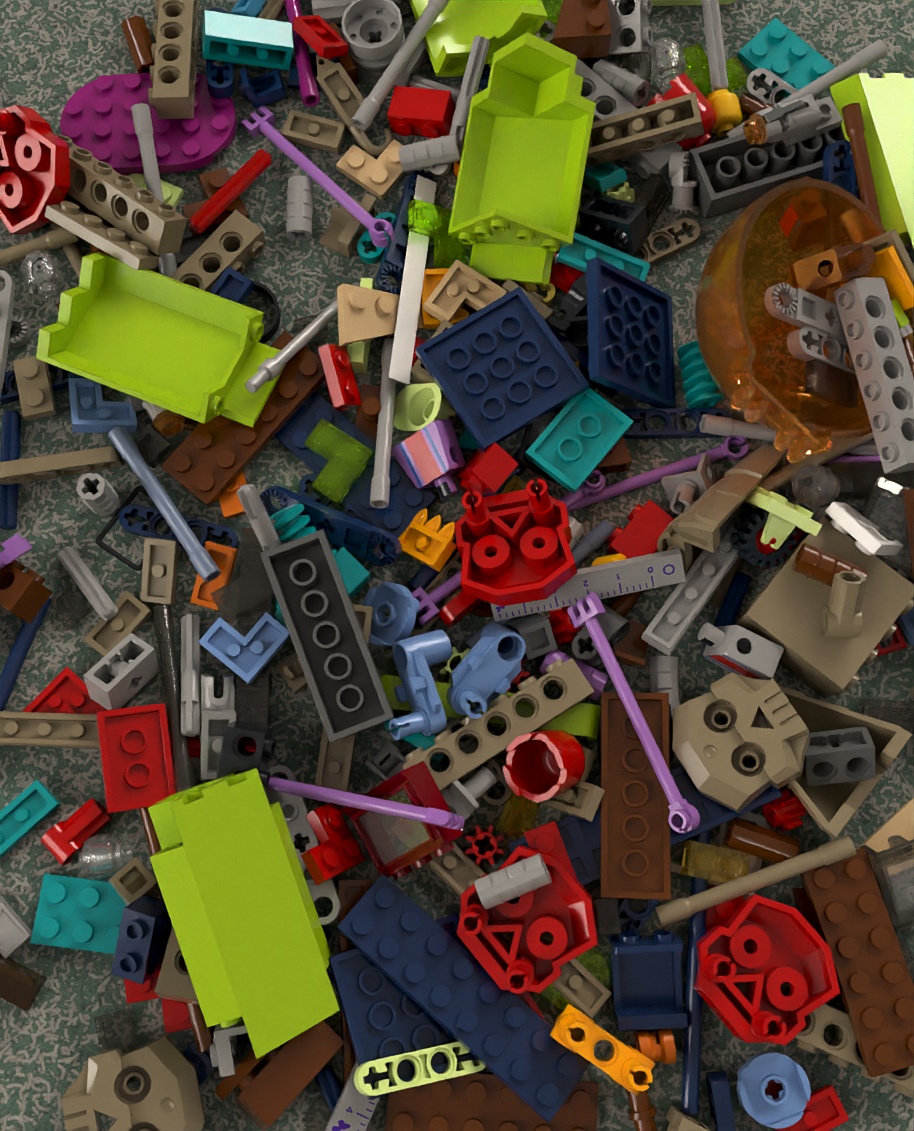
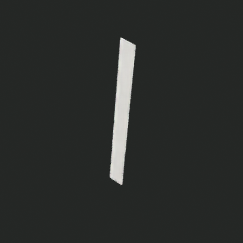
[389,175,437,384]

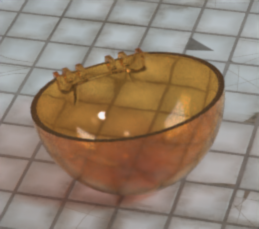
[695,179,914,464]

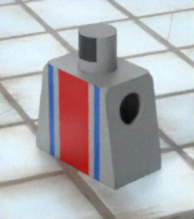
[698,623,784,678]

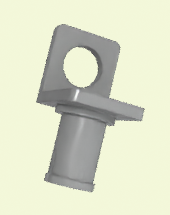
[661,453,716,515]
[442,766,497,821]

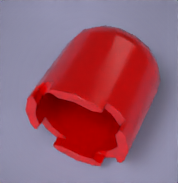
[646,73,717,151]
[503,730,585,802]

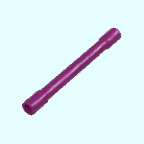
[285,0,320,107]

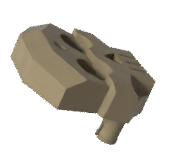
[672,672,811,813]
[61,1035,205,1131]

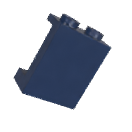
[610,930,688,1031]

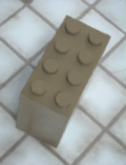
[734,517,914,699]

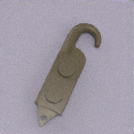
[315,54,393,156]

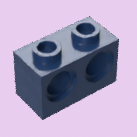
[111,895,171,984]

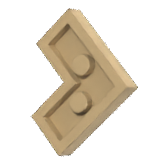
[336,139,405,200]
[423,259,507,323]

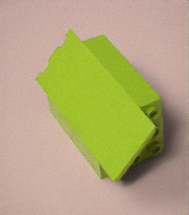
[448,32,596,285]
[148,768,340,1059]

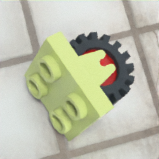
[731,486,822,568]

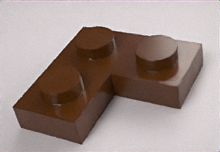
[182,168,249,237]

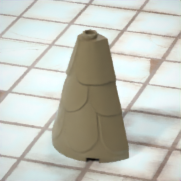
[657,446,786,608]
[748,677,912,840]

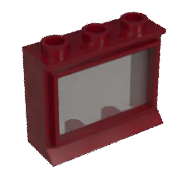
[339,761,463,881]

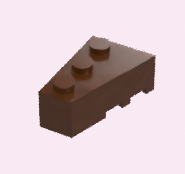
[552,0,612,59]
[234,1020,345,1131]

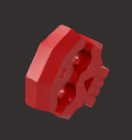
[0,105,70,235]
[455,479,577,607]
[456,845,598,994]
[693,894,840,1045]

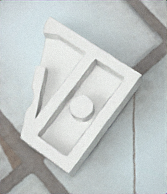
[825,502,904,556]

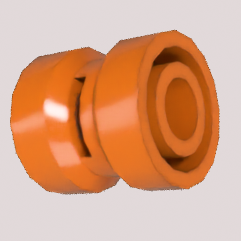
[635,1028,676,1064]

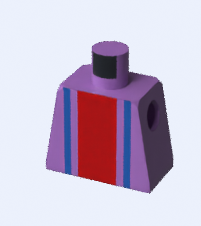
[391,419,465,499]

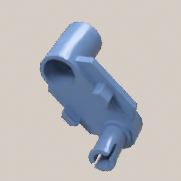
[447,623,526,719]
[389,629,452,740]

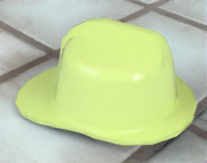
[393,383,456,431]

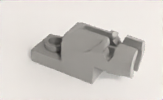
[200,673,236,779]

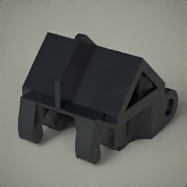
[548,271,588,348]

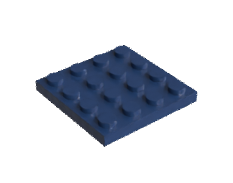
[586,257,676,409]
[415,286,590,452]
[329,913,477,1100]

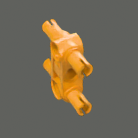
[550,1004,656,1096]

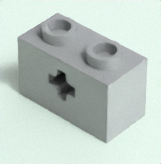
[83,633,160,710]

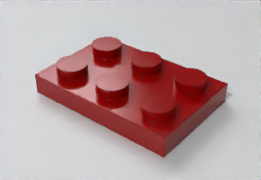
[96,703,176,814]

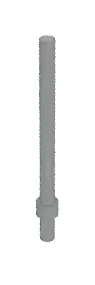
[245,282,360,393]

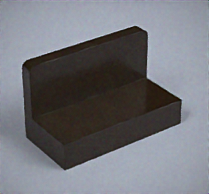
[0,953,46,1011]

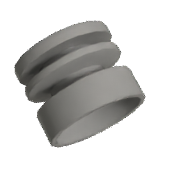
[341,0,405,79]

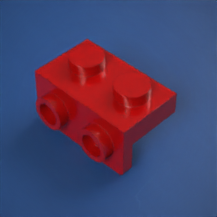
[318,344,362,412]

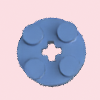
[362,582,420,647]
[737,1051,811,1129]

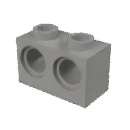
[607,0,652,56]

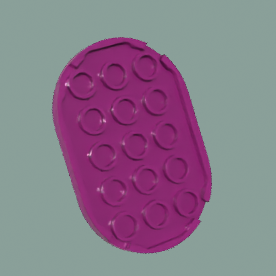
[60,73,237,175]

